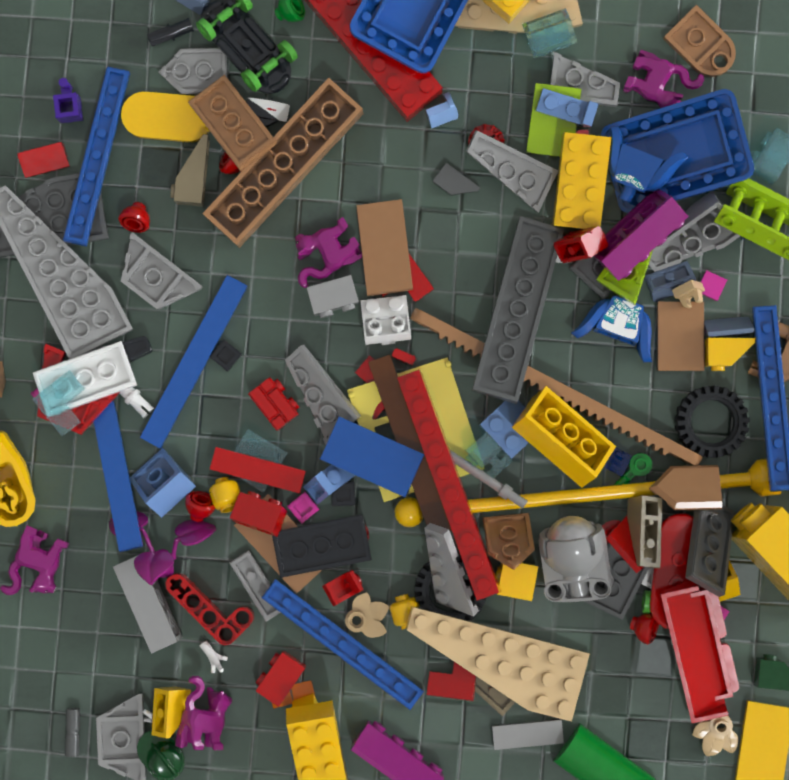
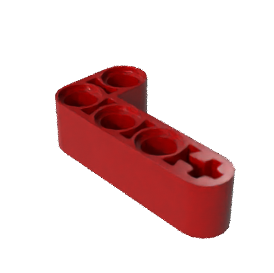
[166,573,254,645]

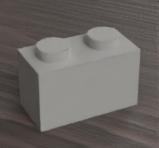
[306,275,359,318]

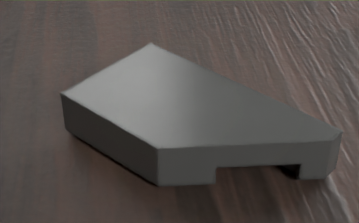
[433,163,480,196]

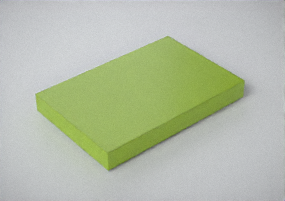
[526,83,582,157]

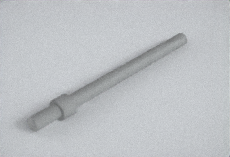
[450,450,528,508]

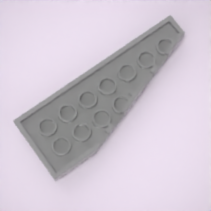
[0,185,133,359]

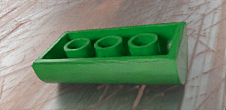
[553,723,656,780]

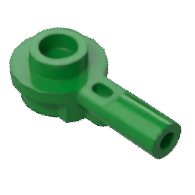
[613,453,653,485]

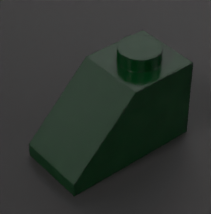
[754,654,789,691]

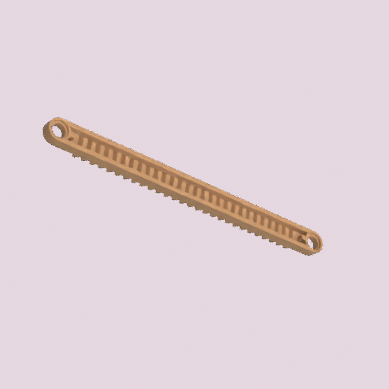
[410,308,703,466]

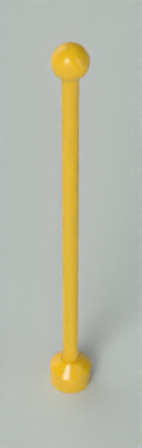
[394,459,781,527]

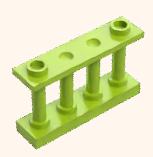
[714,179,789,260]

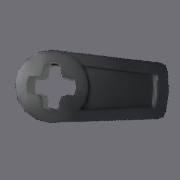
[122,336,152,363]

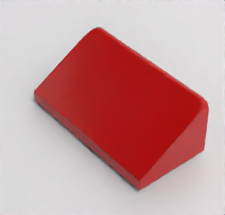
[17,142,70,178]

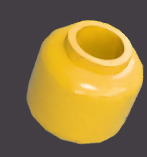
[209,477,240,513]
[389,593,420,630]

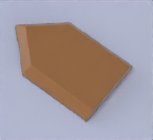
[649,465,722,510]
[483,513,535,570]

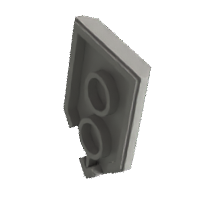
[158,48,228,95]

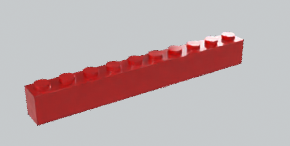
[397,370,501,600]

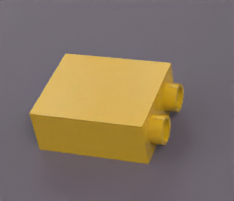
[731,502,789,601]

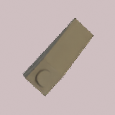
[171,134,210,207]
[627,495,662,568]

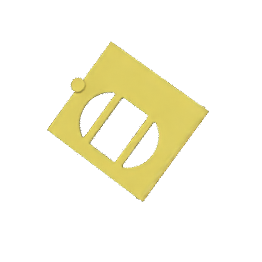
[347,357,484,502]

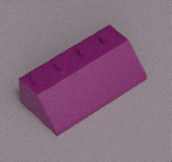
[593,189,689,281]
[351,720,444,780]

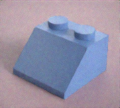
[479,400,529,459]
[130,448,196,518]

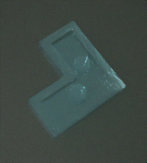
[32,370,85,436]

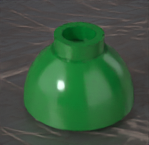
[275,0,305,22]

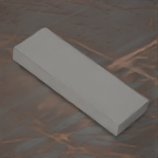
[229,550,281,622]
[492,719,564,750]

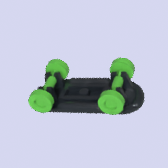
[196,0,298,94]

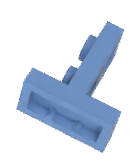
[535,88,598,128]
[303,464,355,505]

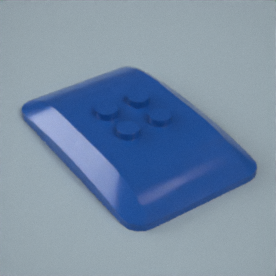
[349,0,468,73]
[601,89,755,213]

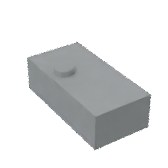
[113,556,183,654]

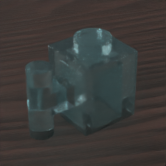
[465,432,513,478]

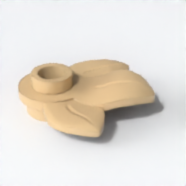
[345,592,389,638]
[692,716,738,756]

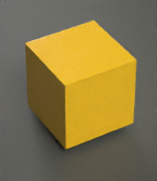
[495,562,538,601]

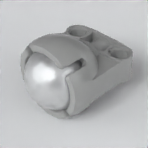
[538,516,614,602]

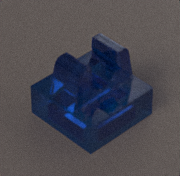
[603,448,632,476]

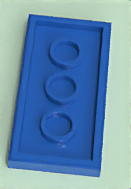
[320,417,425,497]

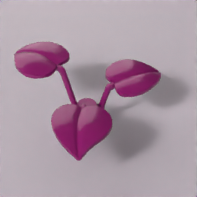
[108,511,217,585]

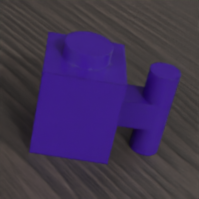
[53,78,84,123]

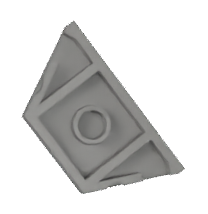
[121,232,203,310]
[96,693,147,780]

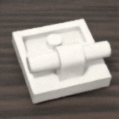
[360,295,411,345]

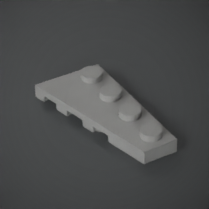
[466,130,558,213]
[285,345,361,445]
[424,523,479,616]

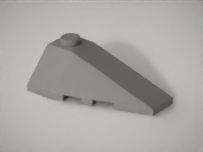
[649,191,740,272]

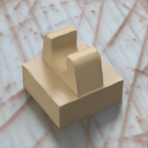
[672,280,705,308]

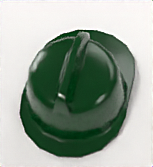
[137,730,185,780]

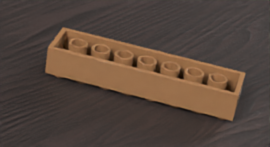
[203,78,363,248]

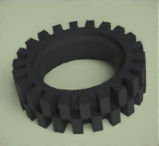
[674,386,750,458]
[415,555,486,621]

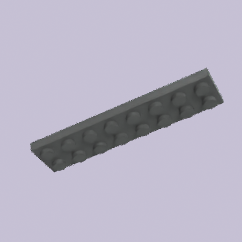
[472,216,564,404]

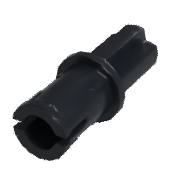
[147,18,194,46]

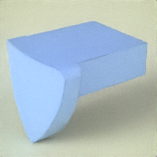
[426,92,458,129]

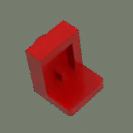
[322,570,363,606]

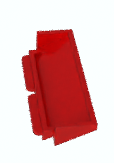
[660,580,739,723]

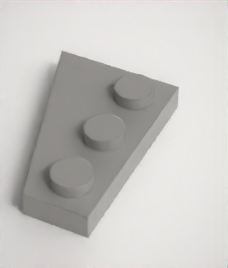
[550,52,620,107]

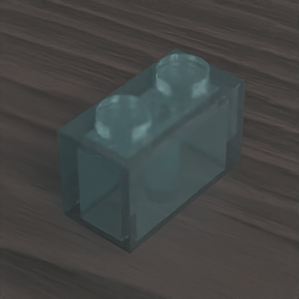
[522,8,577,58]
[752,128,789,185]

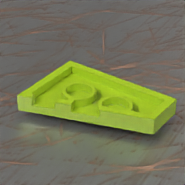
[596,250,653,305]

